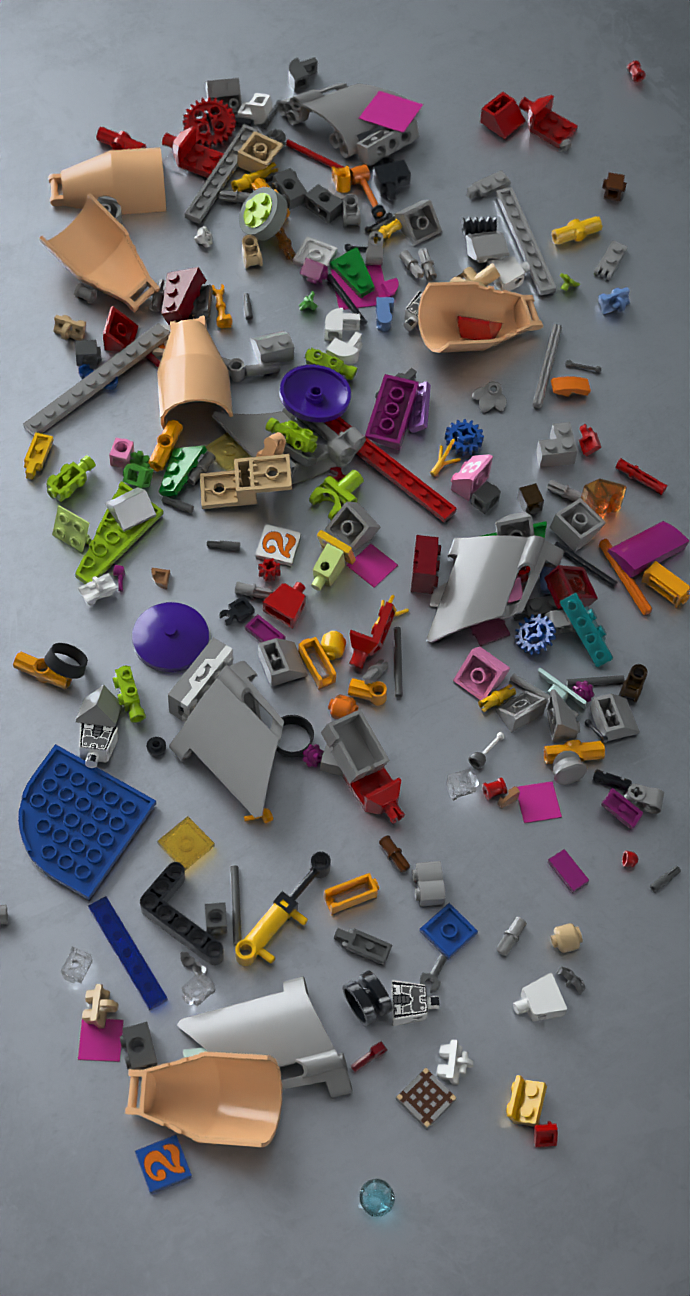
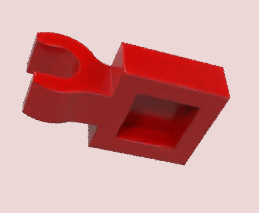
[579,424,602,457]

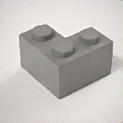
[536,422,578,467]

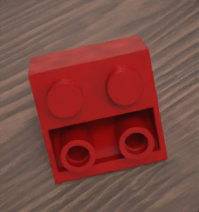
[480,91,525,139]

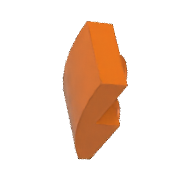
[551,376,591,397]

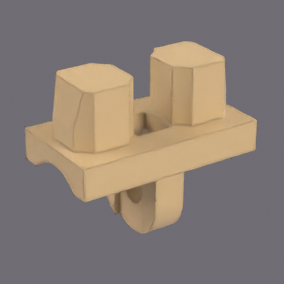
[53,315,86,341]
[82,984,118,1028]

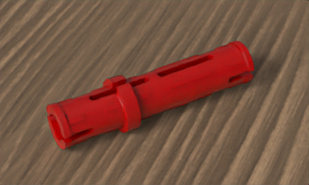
[615,458,668,495]

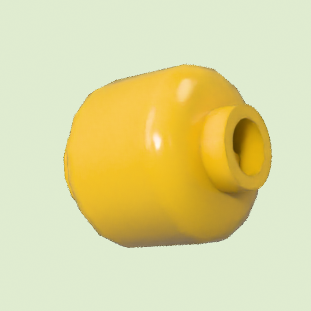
[320,631,346,661]

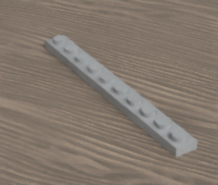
[23,323,170,436]

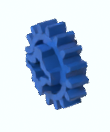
[444,419,484,456]
[515,614,557,655]

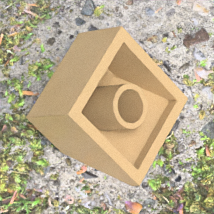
[238,131,283,173]

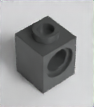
[75,340,101,366]
[471,481,501,514]
[205,902,227,937]

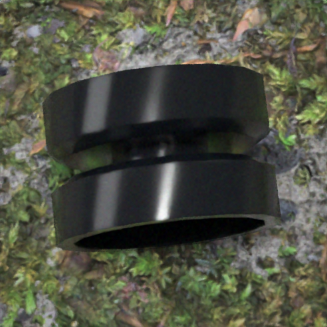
[342,971,393,1026]

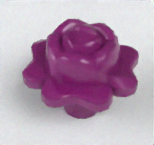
[573,681,595,702]
[303,744,324,767]

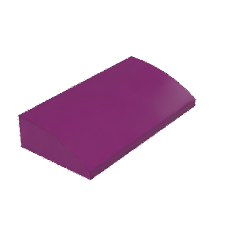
[365,374,419,450]
[607,521,689,578]

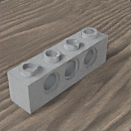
[357,119,419,166]

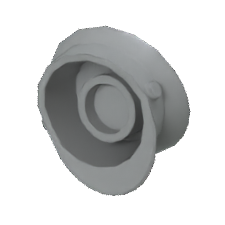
[553,751,587,785]

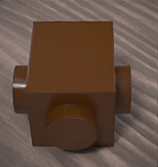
[602,172,627,201]

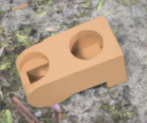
[256,432,286,457]

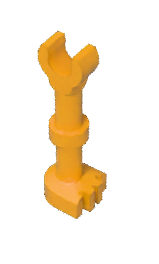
[212,284,233,328]

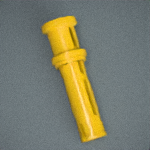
[231,162,278,192]

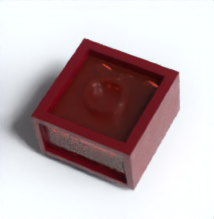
[544,565,598,610]

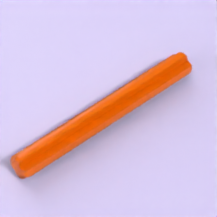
[599,538,652,615]

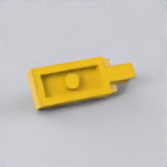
[24,432,54,480]

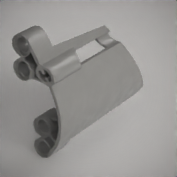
[277,83,407,158]
[212,408,366,484]
[427,535,564,643]
[169,661,284,818]
[177,976,353,1098]

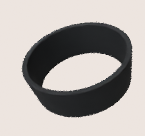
[44,643,88,679]
[276,715,314,758]

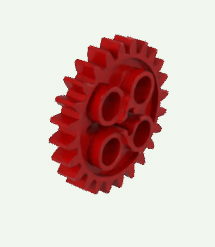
[183,97,236,148]

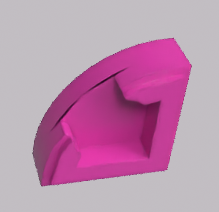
[381,278,399,297]

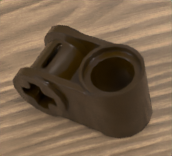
[619,664,648,703]

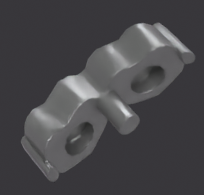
[180,951,207,976]
[556,966,586,995]

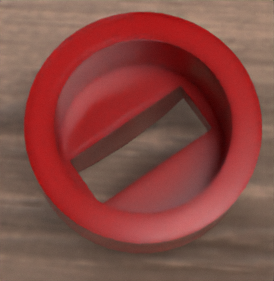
[622,850,638,867]

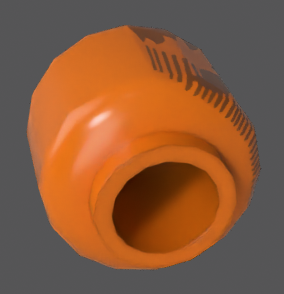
[328,694,359,719]

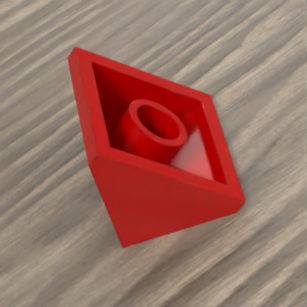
[103,306,139,352]
[457,316,502,340]

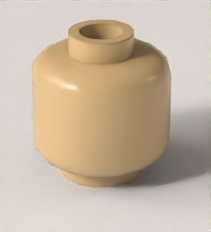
[550,923,583,953]

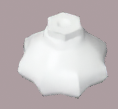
[194,226,213,247]

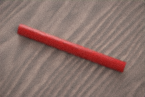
[286,139,344,168]

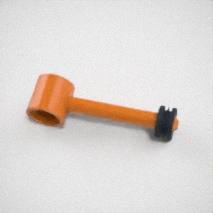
[350,164,386,219]

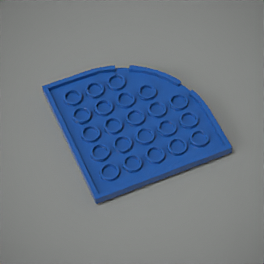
[18,744,156,900]

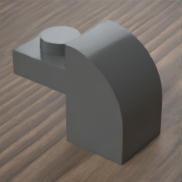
[288,57,318,91]

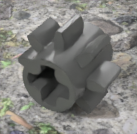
[267,129,286,149]

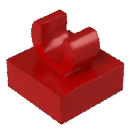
[534,1121,558,1148]

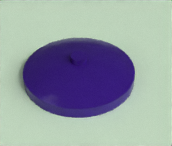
[279,365,351,422]
[132,602,209,672]

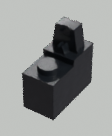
[372,160,411,201]

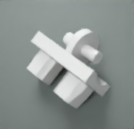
[78,573,118,605]
[437,1040,474,1085]

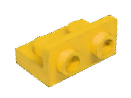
[506,1075,547,1126]

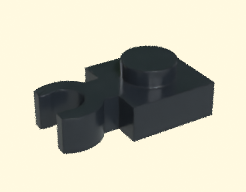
[219,596,255,626]

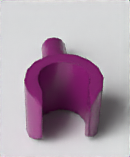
[113,565,125,592]

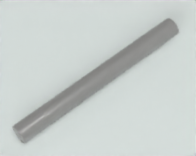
[510,674,579,719]

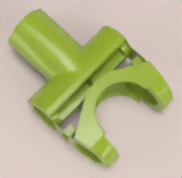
[309,470,364,521]

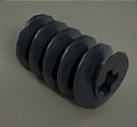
[461,216,497,239]

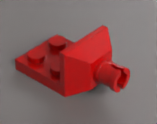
[519,95,578,149]
[162,127,224,178]
[349,602,397,669]
[343,767,405,823]

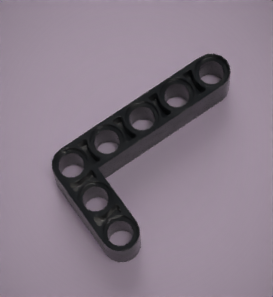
[140,862,224,965]

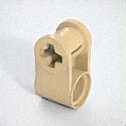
[242,235,263,268]

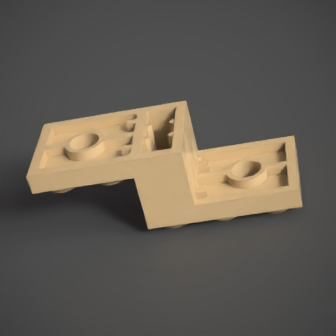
[200,454,292,509]

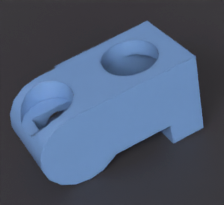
[376,297,394,332]

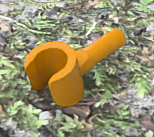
[244,808,274,823]

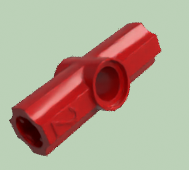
[96,127,146,150]

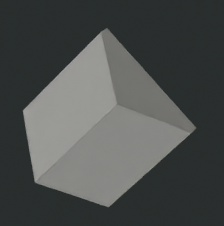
[105,487,156,532]
[76,685,122,727]
[495,691,547,732]

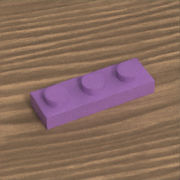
[409,381,431,433]

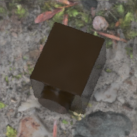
[517,483,544,514]

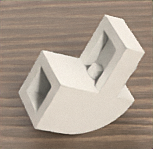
[237,93,273,125]
[324,308,360,341]
[326,332,363,366]

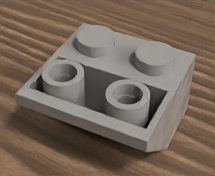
[205,78,242,114]
[466,231,509,263]
[258,638,307,687]
[590,694,640,741]

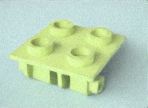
[52,505,91,553]

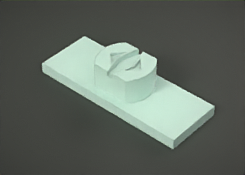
[538,668,587,709]

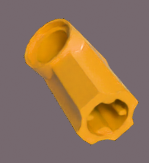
[348,678,387,706]

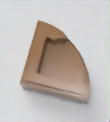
[151,568,170,589]
[497,786,520,808]

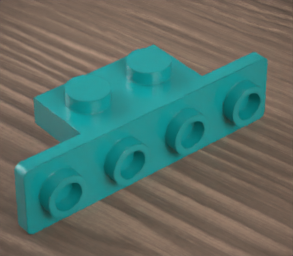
[560,593,613,667]

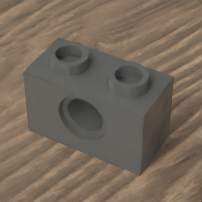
[272,168,308,210]
[304,184,343,224]
[119,1022,158,1070]

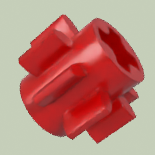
[258,558,281,582]

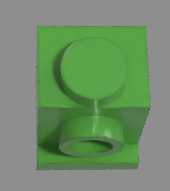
[123,463,154,488]

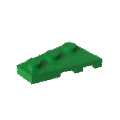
[330,247,374,298]
[158,445,207,496]

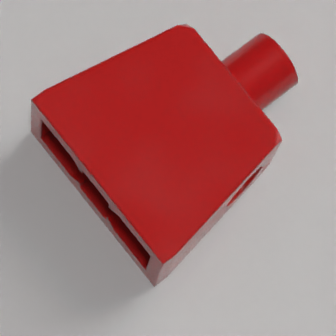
[263,582,306,629]

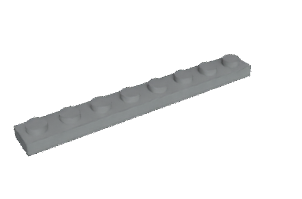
[185,125,258,224]
[496,188,556,295]

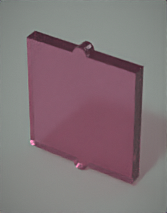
[470,618,510,647]

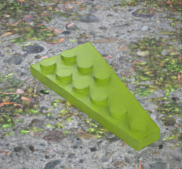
[75,481,163,584]

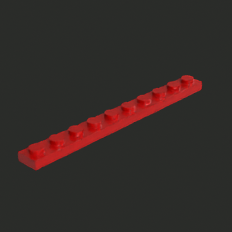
[324,417,457,523]

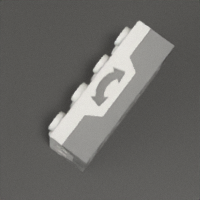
[168,637,234,722]

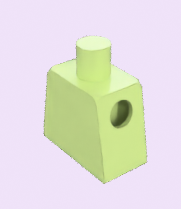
[311,543,345,591]

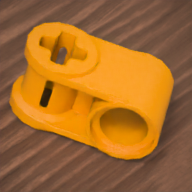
[332,166,351,193]

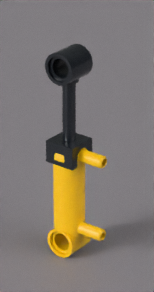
[235,851,331,966]

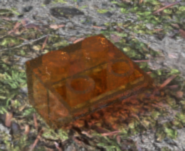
[581,479,627,518]

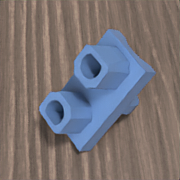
[598,287,630,314]

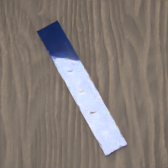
[88,896,168,1010]

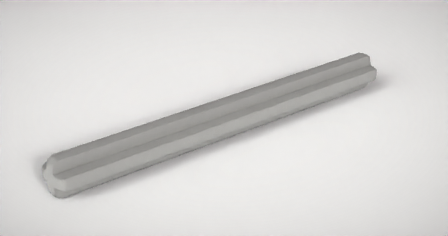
[533,324,562,409]

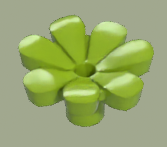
[560,273,580,291]

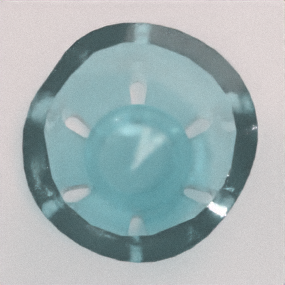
[359,1179,395,1217]

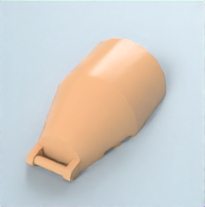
[49,147,166,214]
[39,193,160,312]
[418,281,543,353]
[157,316,233,429]
[125,1051,282,1147]

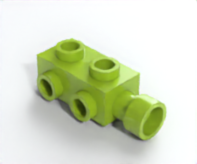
[304,348,358,381]
[265,417,318,453]
[47,455,96,502]
[112,665,146,723]

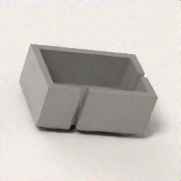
[321,709,390,784]

